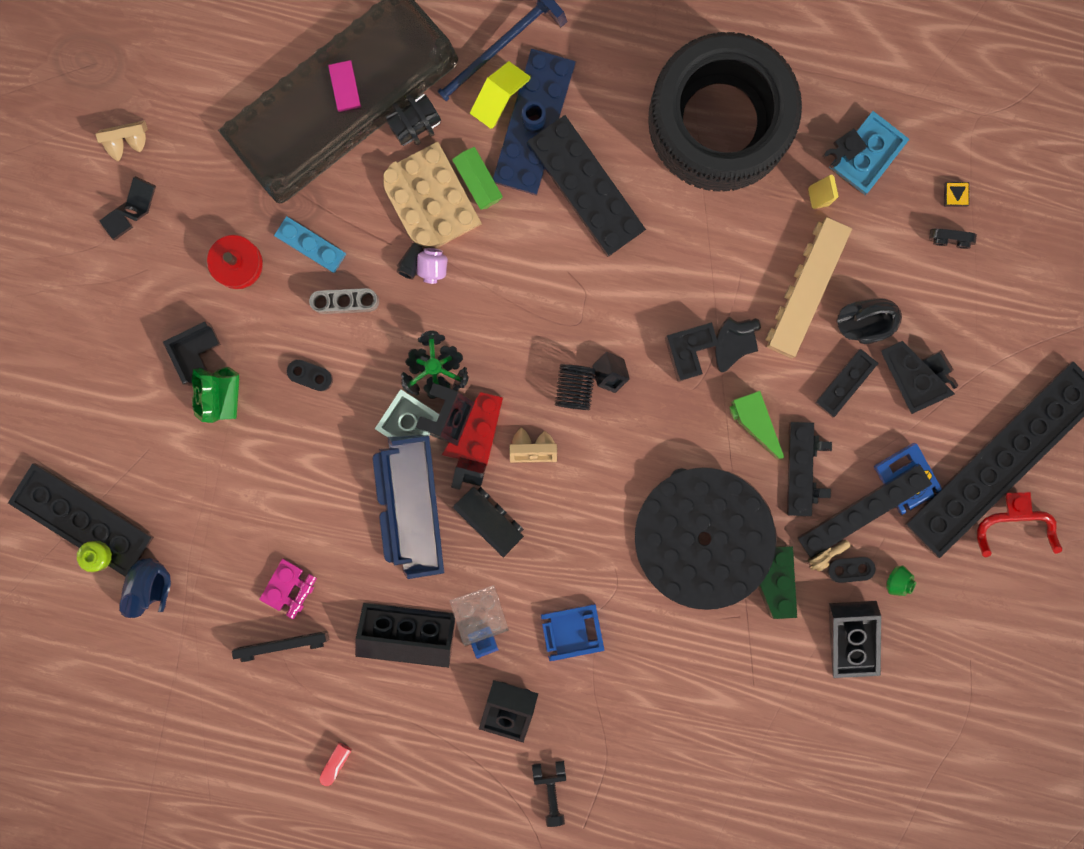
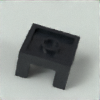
[416,383,475,446]

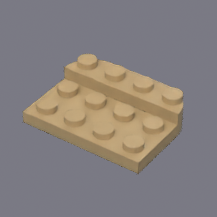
[384,142,482,248]

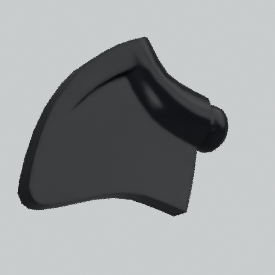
[715,317,761,373]

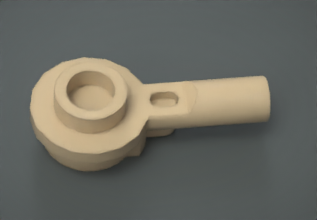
[808,539,851,572]

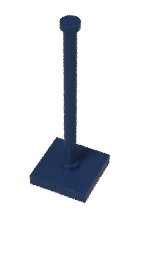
[437,0,568,101]

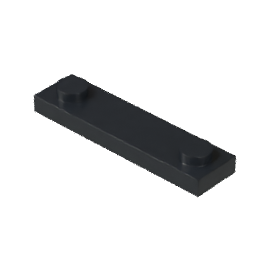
[232,631,330,662]

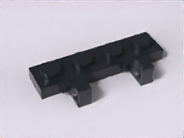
[787,422,832,516]

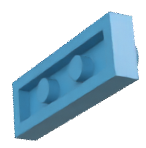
[274,216,346,273]

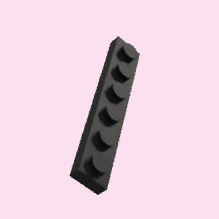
[797,463,932,558]

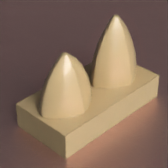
[96,120,148,161]
[510,427,557,463]

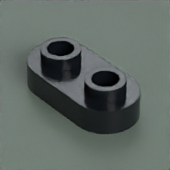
[929,229,977,249]
[287,360,333,392]
[827,557,876,583]

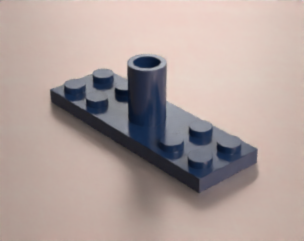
[493,48,576,196]

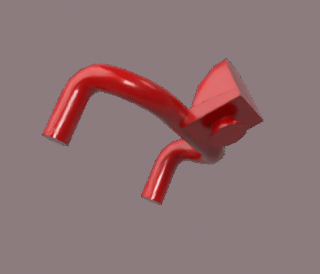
[977,492,1062,557]

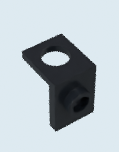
[115,176,156,221]

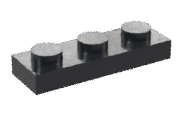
[815,349,879,418]

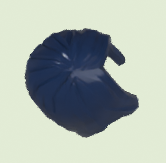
[119,558,171,618]

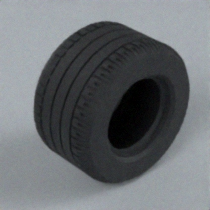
[648,32,802,192]

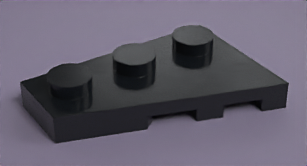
[881,341,955,414]

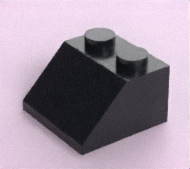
[479,680,539,743]

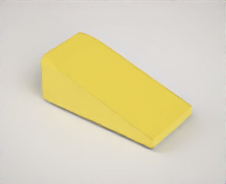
[808,175,839,209]

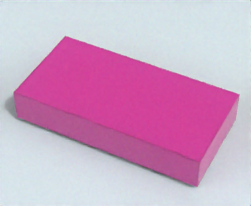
[328,60,361,112]

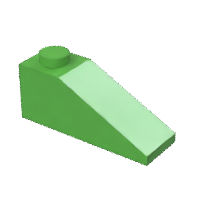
[729,391,784,459]

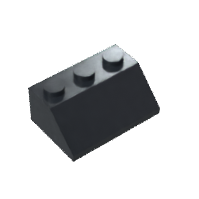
[453,486,524,558]

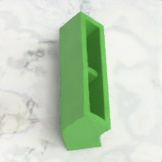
[452,147,503,210]

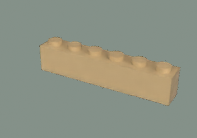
[765,217,852,359]

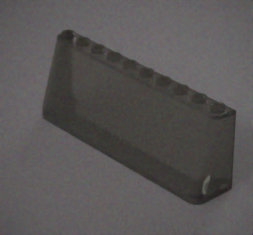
[218,0,458,204]

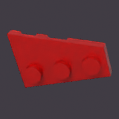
[442,392,503,465]

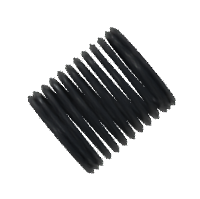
[554,364,596,410]

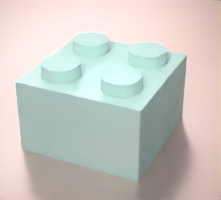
[375,390,439,437]

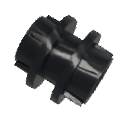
[386,94,441,146]

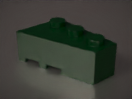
[758,545,797,619]

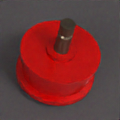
[207,235,263,289]

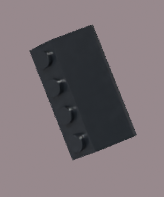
[355,603,456,668]

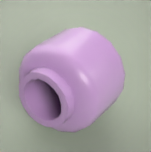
[417,248,448,284]

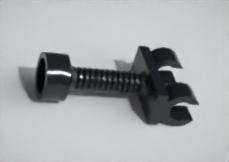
[532,761,566,827]

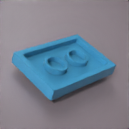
[829,111,910,195]

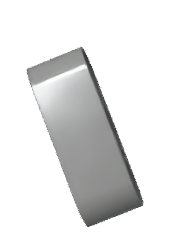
[309,288,380,314]

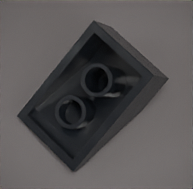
[829,601,881,678]

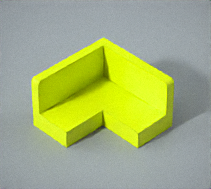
[470,61,531,129]

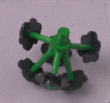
[401,331,469,399]

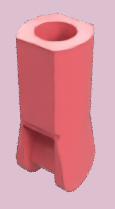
[320,742,352,786]

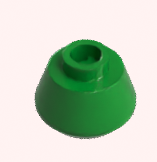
[886,565,916,596]

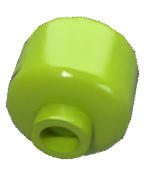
[76,541,112,572]

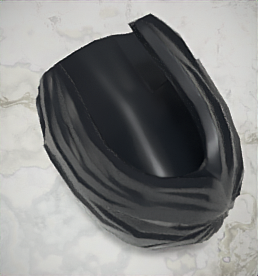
[837,298,902,344]

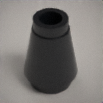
[397,243,424,280]

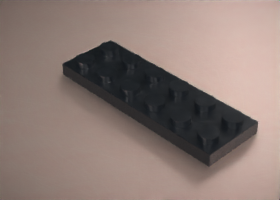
[527,115,646,257]
[8,463,154,577]

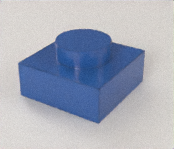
[468,627,499,659]

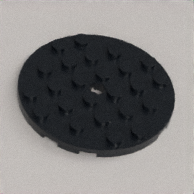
[635,467,777,610]

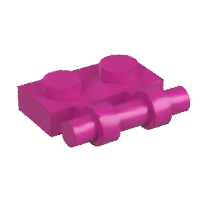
[259,558,317,619]

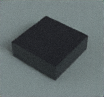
[99,209,133,241]

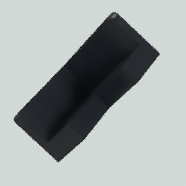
[163,321,221,386]
[665,322,719,382]

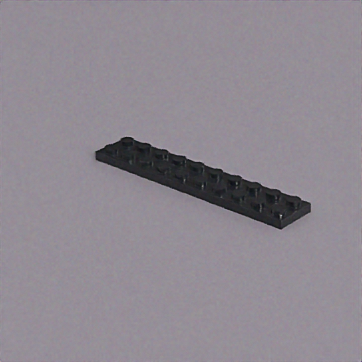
[905,361,1084,558]

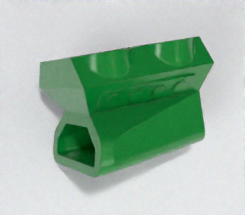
[192,367,240,423]

